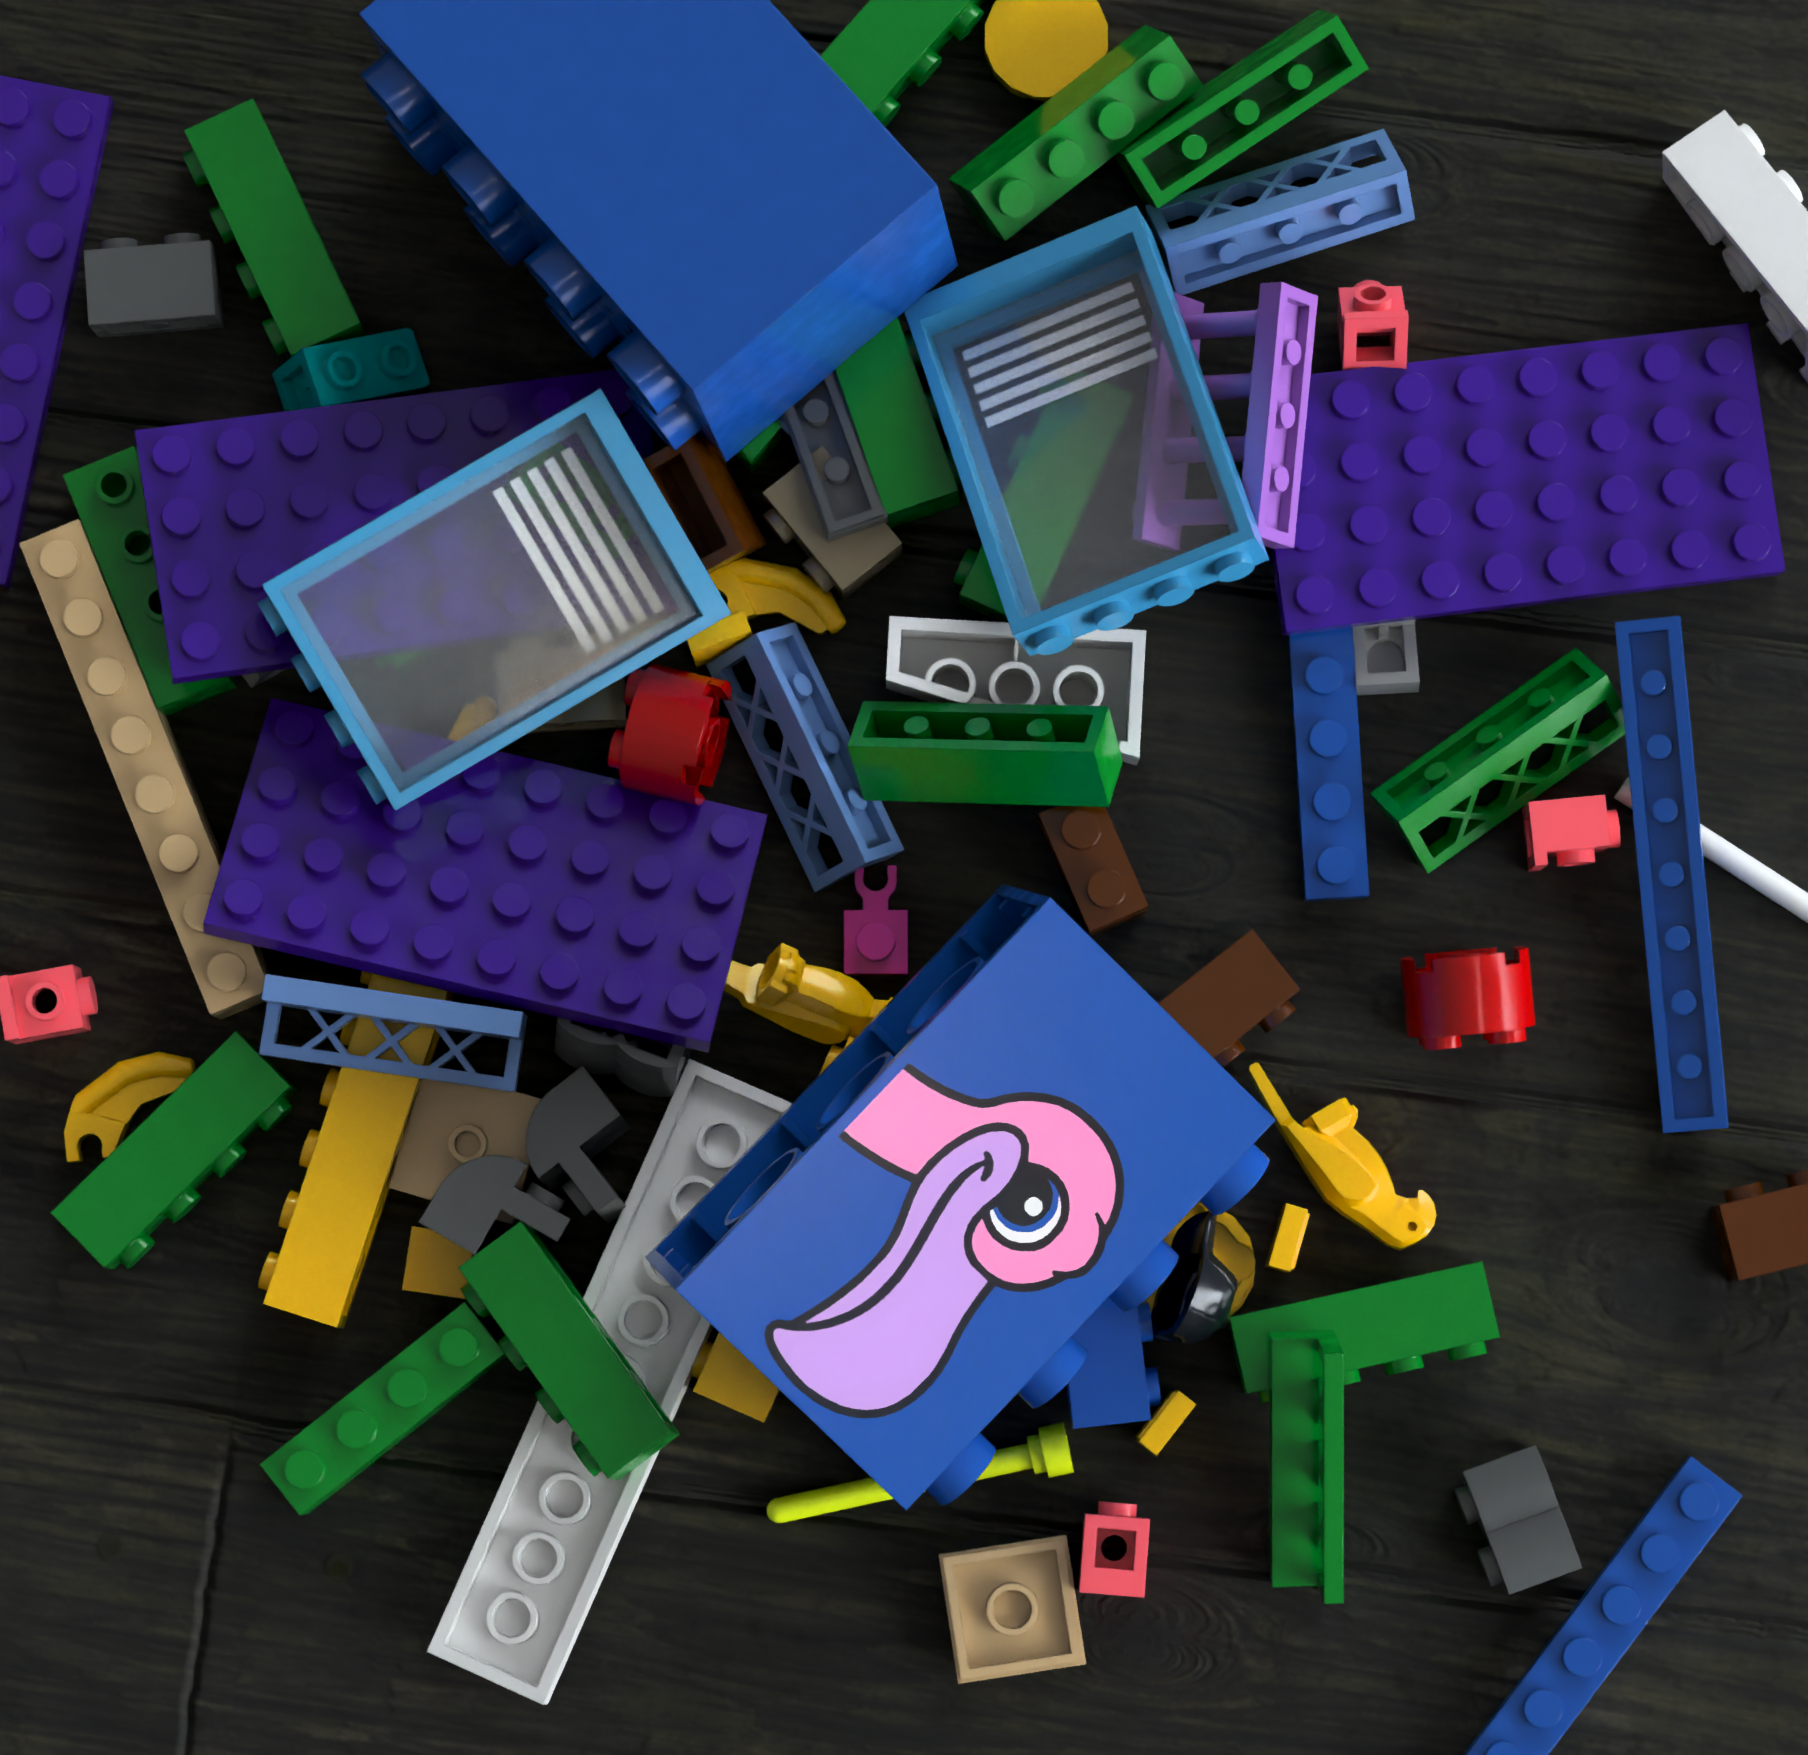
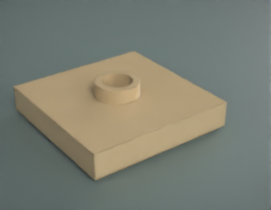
[388,1065,541,1225]
[938,1534,1086,1684]

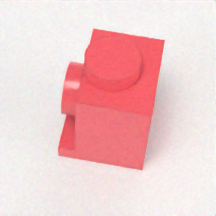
[1337,280,1409,370]
[1521,794,1621,872]
[0,964,98,1044]
[1078,1501,1150,1598]

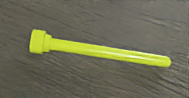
[767,1422,1074,1523]

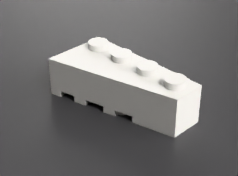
[1662,110,1808,383]
[886,616,1146,766]

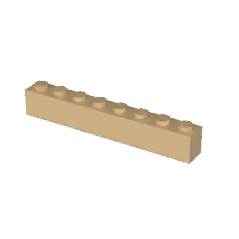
[19,519,271,1020]

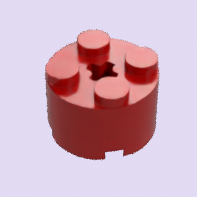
[608,664,732,806]
[1400,946,1536,1050]

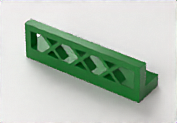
[1370,648,1625,874]
[1269,1330,1344,1604]

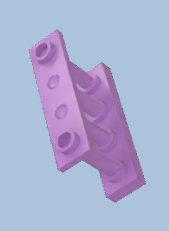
[1132,282,1318,552]

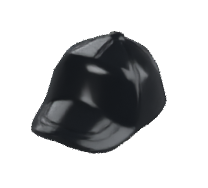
[1151,1210,1237,1344]

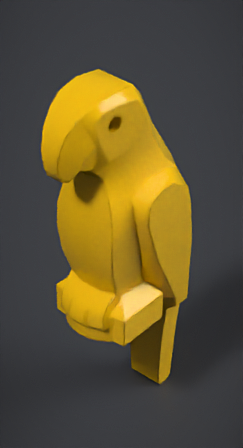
[724,943,893,1044]
[1248,1062,1436,1251]

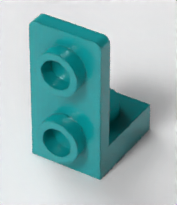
[272,328,430,411]

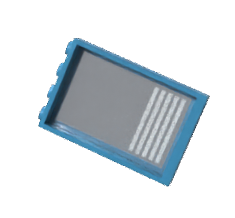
[904,206,1269,656]
[257,388,732,811]

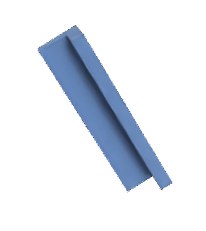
[1145,128,1415,295]
[706,622,904,892]
[259,974,528,1093]

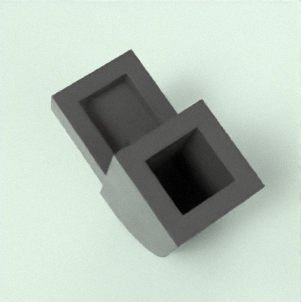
[526,1066,631,1224]
[419,1155,570,1254]

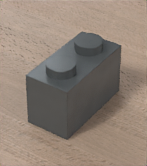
[84,233,224,338]

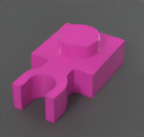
[844,865,908,976]

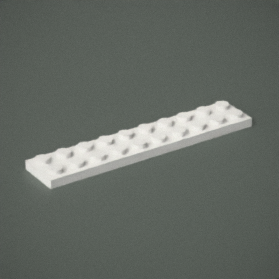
[427,1059,792,1705]

